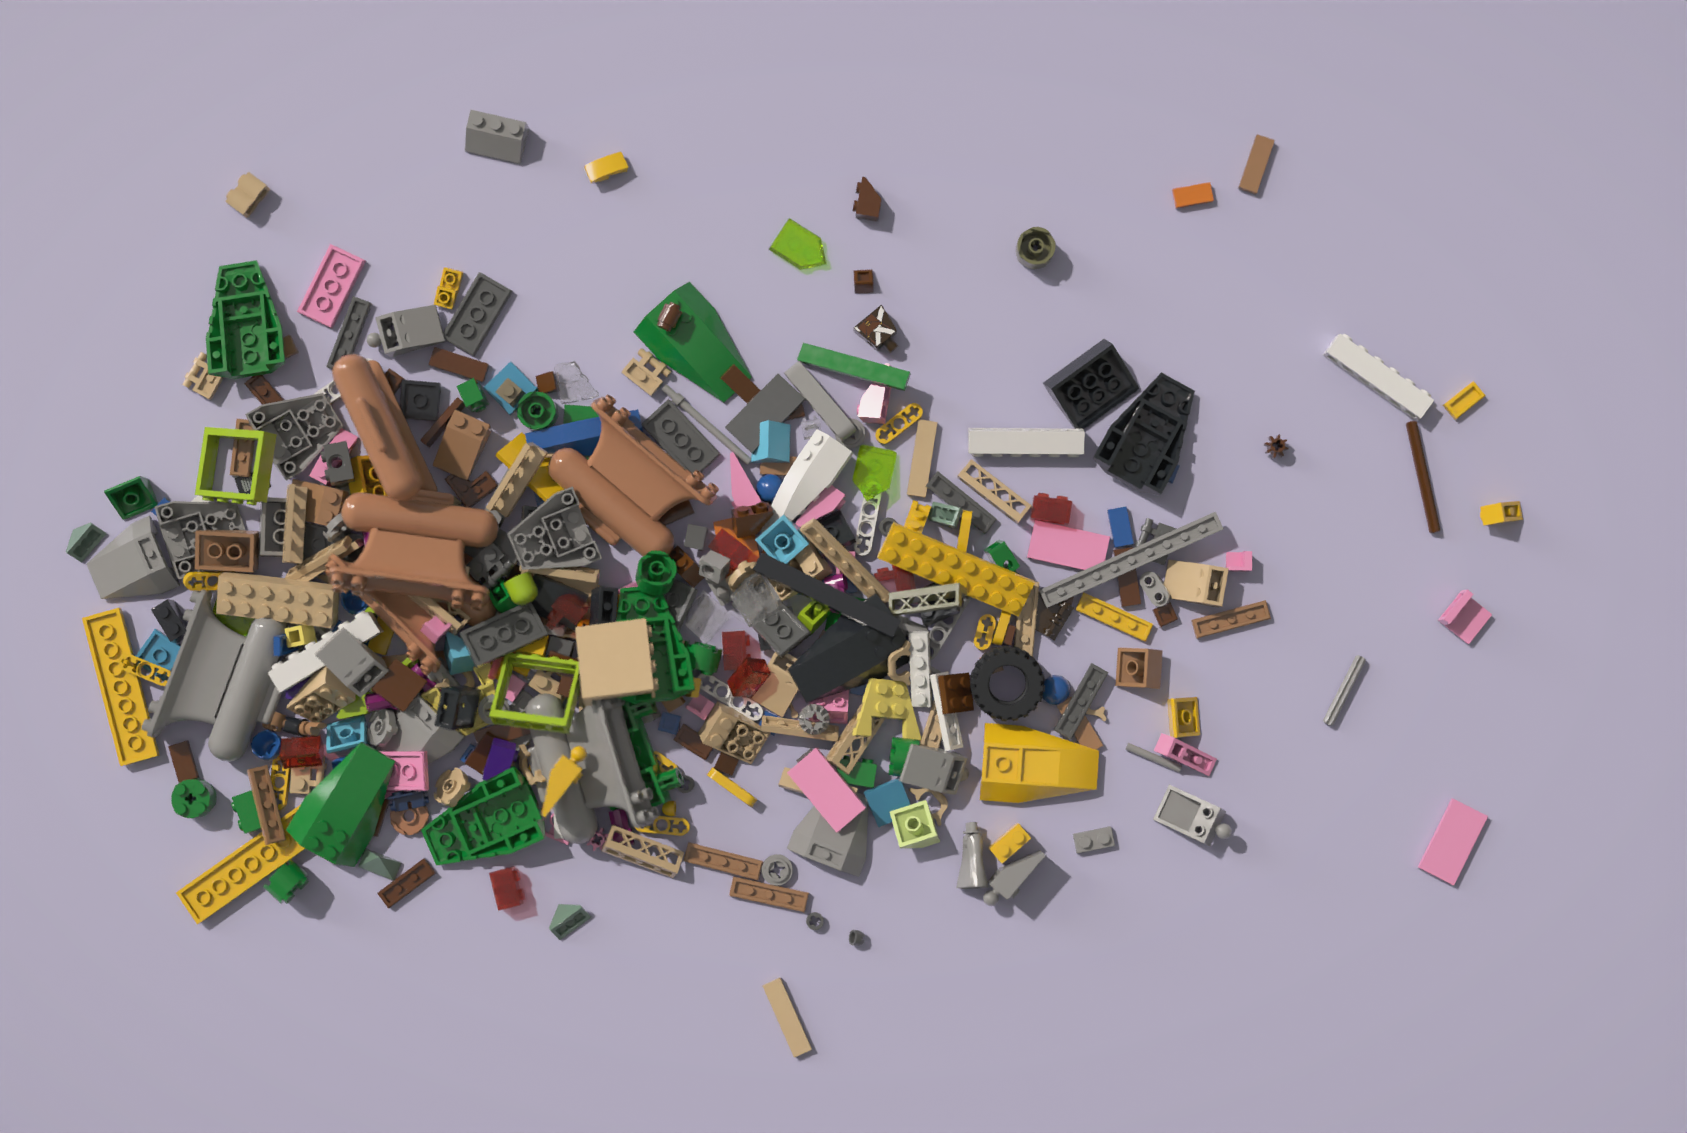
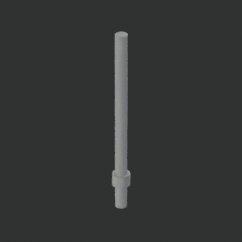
[662,384,751,465]

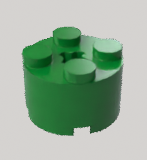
[517,391,559,431]
[635,550,677,596]
[684,640,723,676]
[888,737,919,777]
[171,779,217,818]
[263,859,309,904]

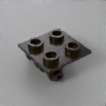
[1035,589,1074,641]

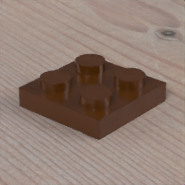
[938,672,974,714]

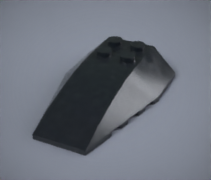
[1093,372,1195,495]
[787,594,910,703]

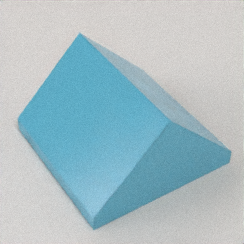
[751,420,791,463]
[755,514,810,564]
[443,632,475,675]
[326,715,370,753]

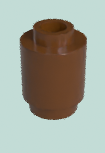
[657,302,682,332]

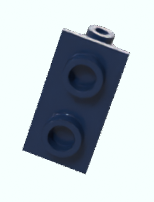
[388,790,430,813]

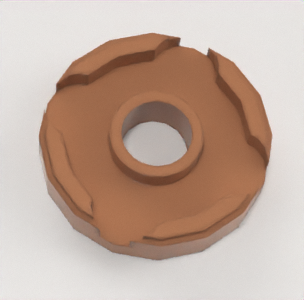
[390,802,429,835]

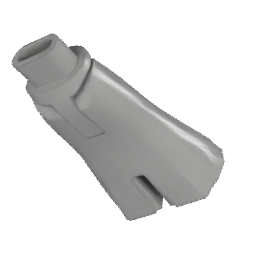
[956,822,989,889]

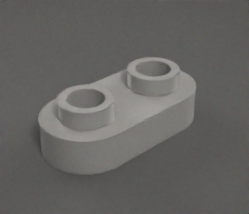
[1140,571,1171,607]

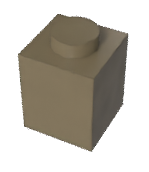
[496,378,525,407]

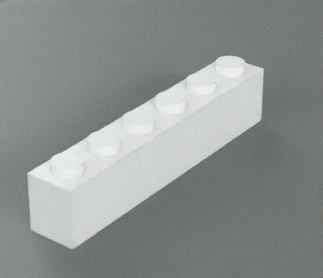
[1323,334,1434,421]
[968,428,1085,457]
[268,610,384,693]

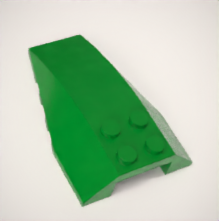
[206,260,285,379]
[634,281,752,403]
[616,587,695,704]
[286,742,395,867]
[421,767,546,866]

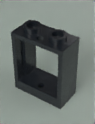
[434,685,481,730]

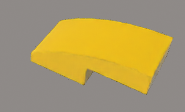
[584,151,629,183]
[434,267,464,309]

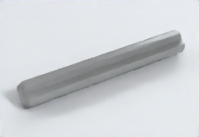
[1323,655,1366,726]

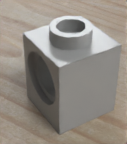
[699,550,731,584]

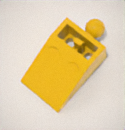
[542,746,587,817]

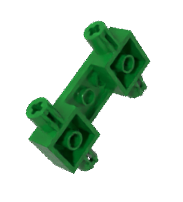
[609,701,684,811]

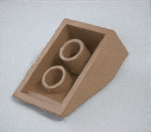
[433,410,492,481]
[292,479,349,526]
[195,530,259,572]

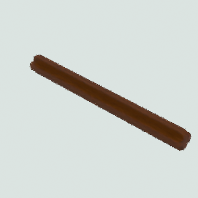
[1406,421,1441,533]

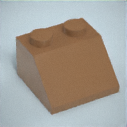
[1115,648,1163,689]

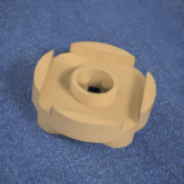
[726,561,763,594]
[434,768,471,807]

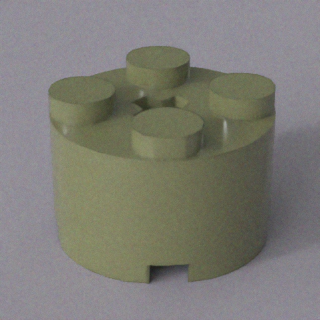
[1016,227,1056,269]

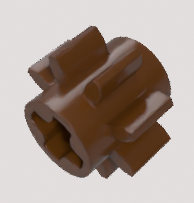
[1264,434,1289,459]

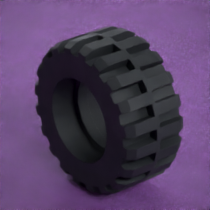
[970,646,1045,721]

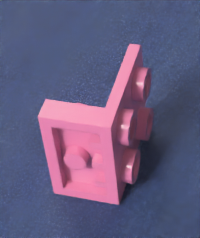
[1438,589,1492,644]
[809,690,849,724]

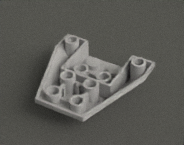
[245,393,343,481]
[507,486,602,570]
[154,501,245,580]
[87,516,180,599]
[375,692,466,764]
[787,793,868,876]

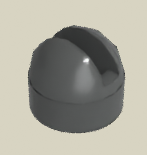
[849,930,865,946]

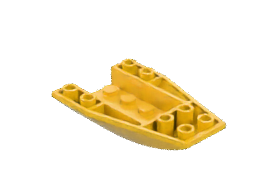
[979,723,1099,803]

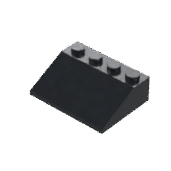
[1043,339,1140,429]

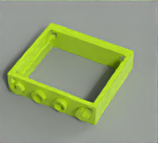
[195,427,277,506]
[489,652,581,734]

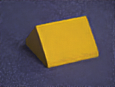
[1167,697,1200,737]

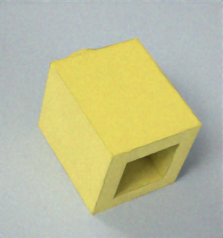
[285,625,317,648]

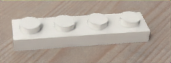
[908,631,932,707]
[930,671,963,751]

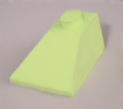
[890,800,940,849]

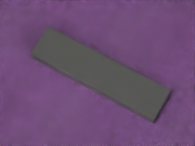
[326,296,372,370]
[926,471,997,534]
[1054,663,1109,740]

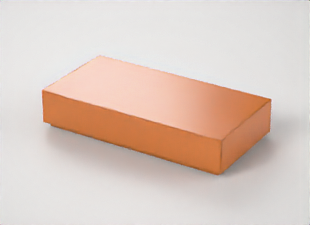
[1172,182,1214,208]

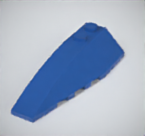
[525,409,643,456]

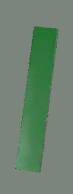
[797,343,911,391]

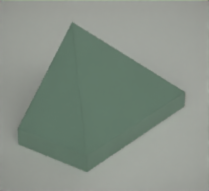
[927,501,962,529]
[66,522,107,563]
[358,849,402,881]
[549,904,591,940]

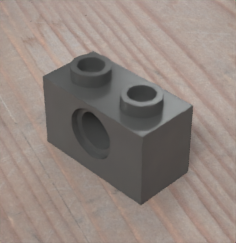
[320,441,355,486]

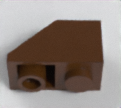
[853,177,881,222]
[731,502,774,538]
[669,545,705,588]

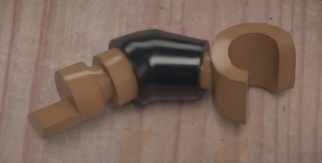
[262,712,327,737]

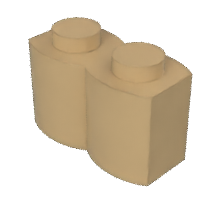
[225,172,270,218]

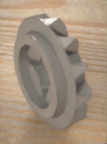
[835,418,865,449]
[478,694,510,725]
[799,704,830,735]
[762,854,793,886]

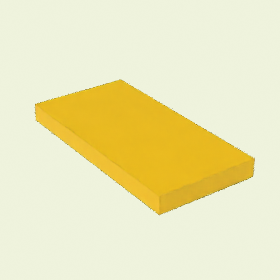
[495,432,564,501]

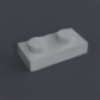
[1072,826,1115,853]

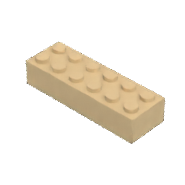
[216,571,339,628]

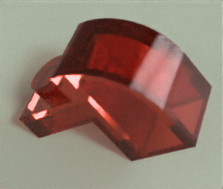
[874,564,916,592]
[546,594,590,630]

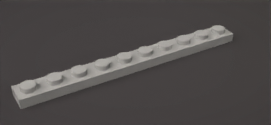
[1039,512,1223,608]

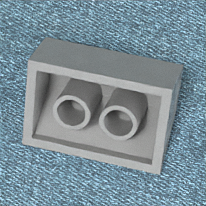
[465,110,529,164]
[259,497,286,557]

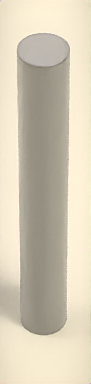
[1125,743,1182,772]

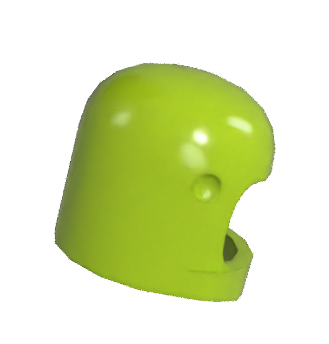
[504,572,538,605]

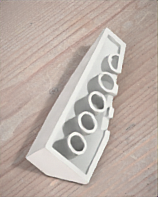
[761,429,854,533]

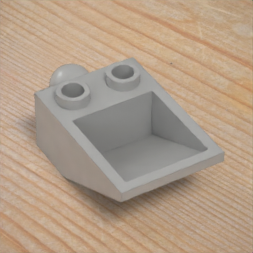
[367,305,445,357]
[315,627,389,698]
[899,744,969,795]
[1153,785,1232,846]
[983,850,1046,906]

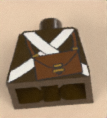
[853,305,898,353]

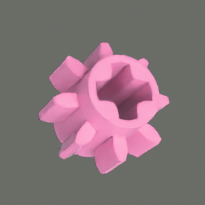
[587,828,609,851]

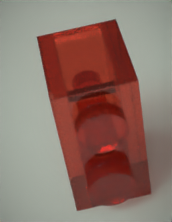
[1029,493,1072,525]
[708,528,753,571]
[722,631,751,671]
[727,657,771,698]
[280,735,324,769]
[489,866,525,911]

